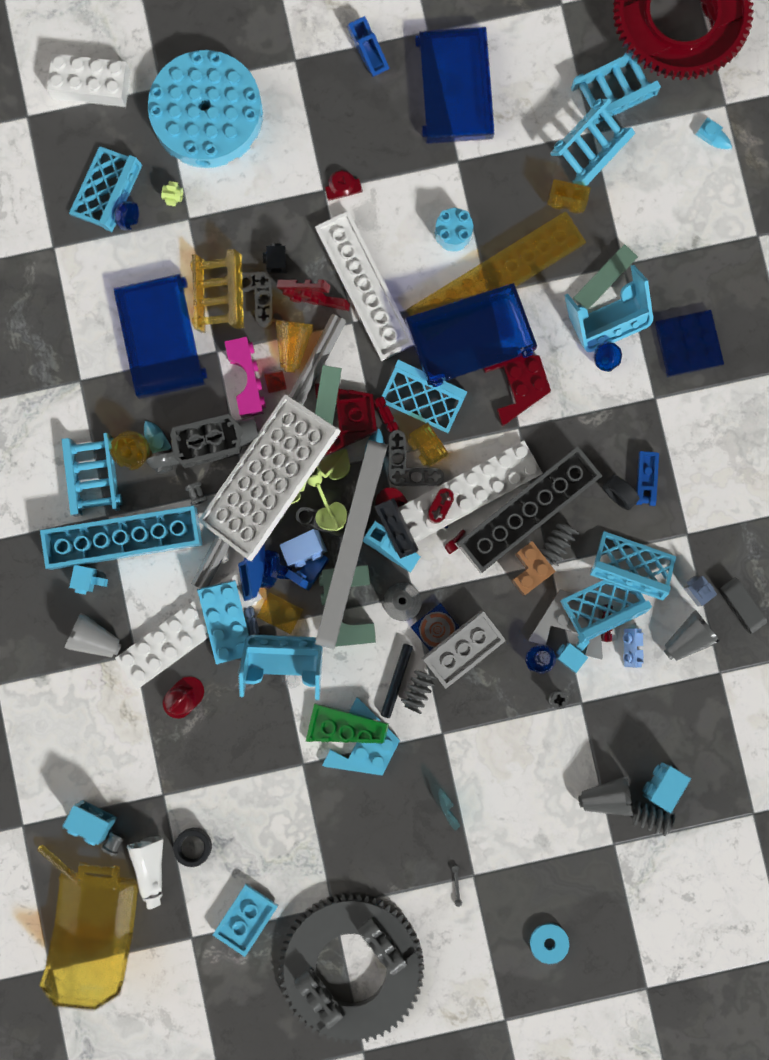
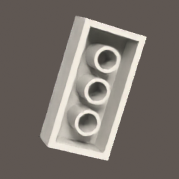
[47,54,131,107]

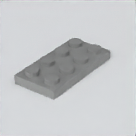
[422,610,506,689]

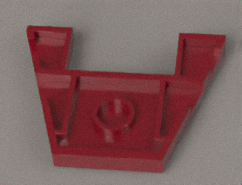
[277,280,350,311]
[480,355,551,426]
[315,383,377,456]

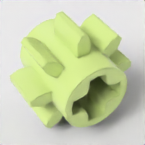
[161,181,183,206]

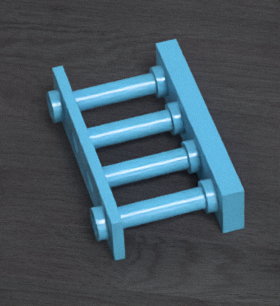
[571,53,661,125]
[550,98,635,187]
[61,433,122,516]

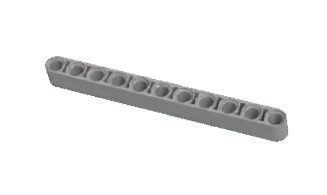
[315,440,388,649]

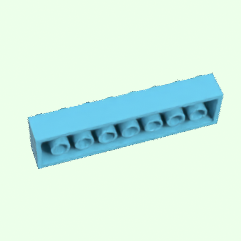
[40,506,203,570]

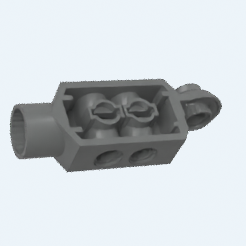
[146,414,258,474]

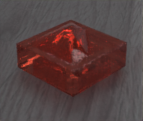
[264,370,287,393]

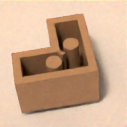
[511,541,556,596]

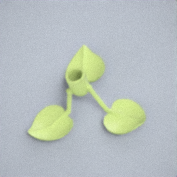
[291,449,350,531]

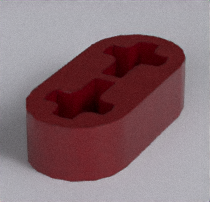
[427,488,454,524]

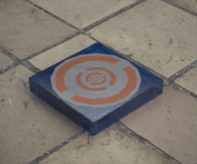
[411,603,460,651]

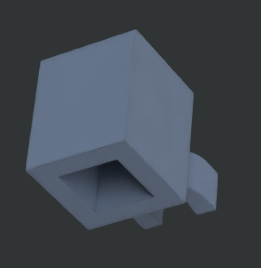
[684,576,717,606]

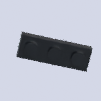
[375,498,419,559]

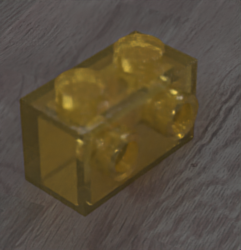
[547,179,591,213]

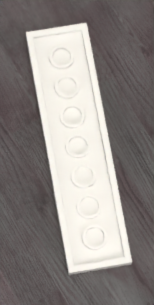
[315,211,415,361]
[399,441,543,543]
[115,568,263,689]

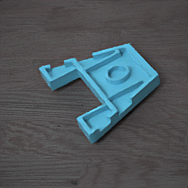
[322,697,400,776]

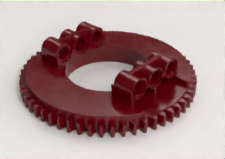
[613,0,754,80]

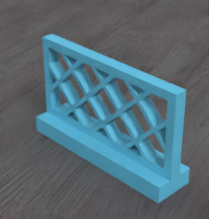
[69,146,142,232]
[382,360,467,433]
[590,531,676,601]
[560,569,652,644]

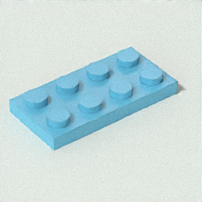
[197,580,249,664]

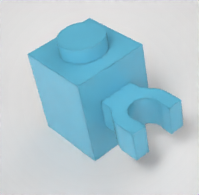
[69,565,108,595]
[556,641,590,673]

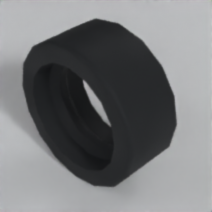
[603,475,640,510]
[173,828,212,867]

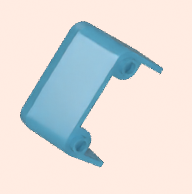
[564,265,653,352]
[239,635,323,700]

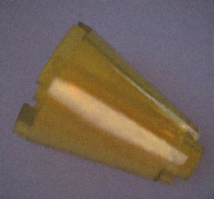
[275,320,313,373]

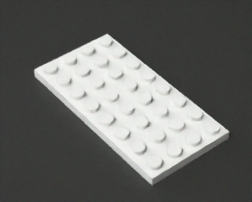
[198,394,341,561]

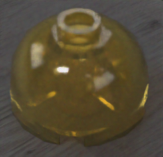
[110,431,150,470]

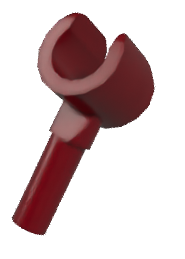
[445,529,466,554]

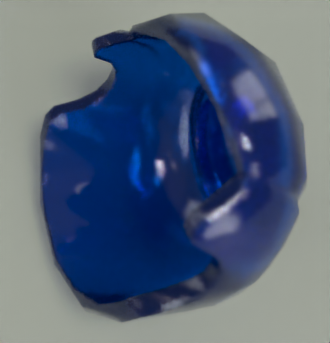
[114,201,139,230]
[593,342,622,372]
[525,644,556,674]

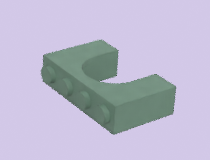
[319,565,376,647]

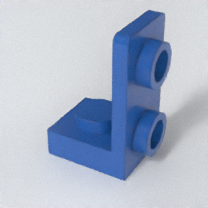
[285,554,329,591]

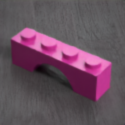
[224,337,266,418]

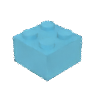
[642,762,691,813]
[63,800,117,845]

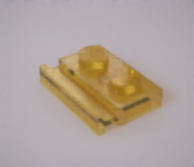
[257,592,303,635]

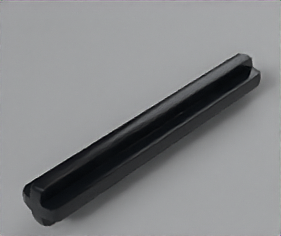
[381,644,413,718]

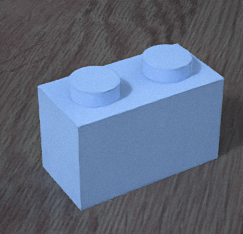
[280,529,328,568]

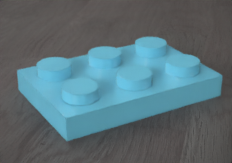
[213,883,278,957]

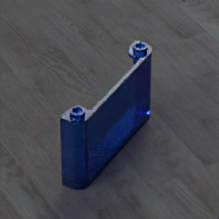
[415,27,494,144]
[114,273,208,399]
[405,283,537,387]

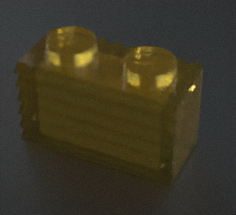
[408,422,449,468]

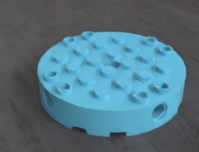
[148,50,263,168]

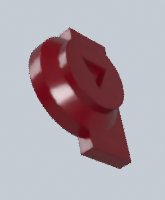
[325,170,363,201]

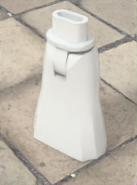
[127,836,163,909]

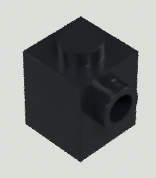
[263,243,287,273]

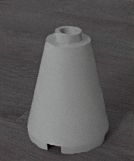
[64,613,122,658]

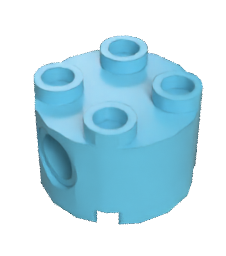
[435,208,474,252]

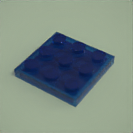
[655,310,724,377]

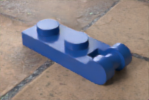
[635,451,659,506]

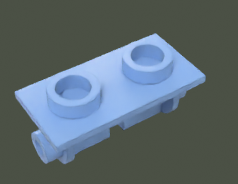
[623,629,644,668]

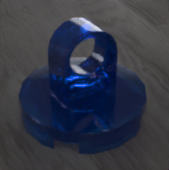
[260,550,292,589]

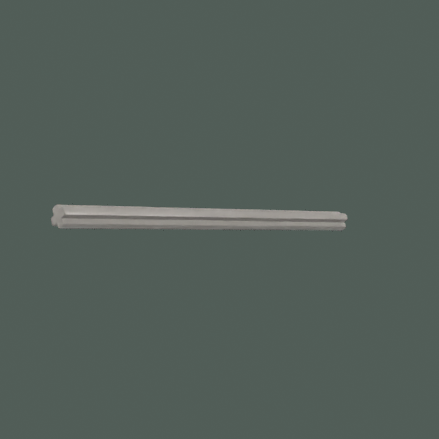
[191,314,346,588]

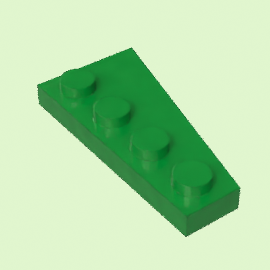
[305,703,389,743]

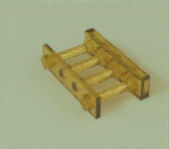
[190,249,244,333]

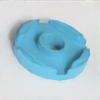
[529,923,569,964]

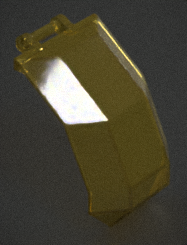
[40,862,138,1011]

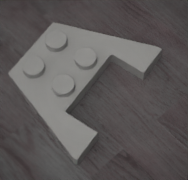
[528,589,603,660]

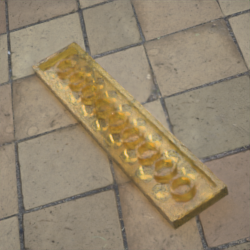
[407,211,586,342]

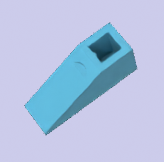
[363,521,421,573]

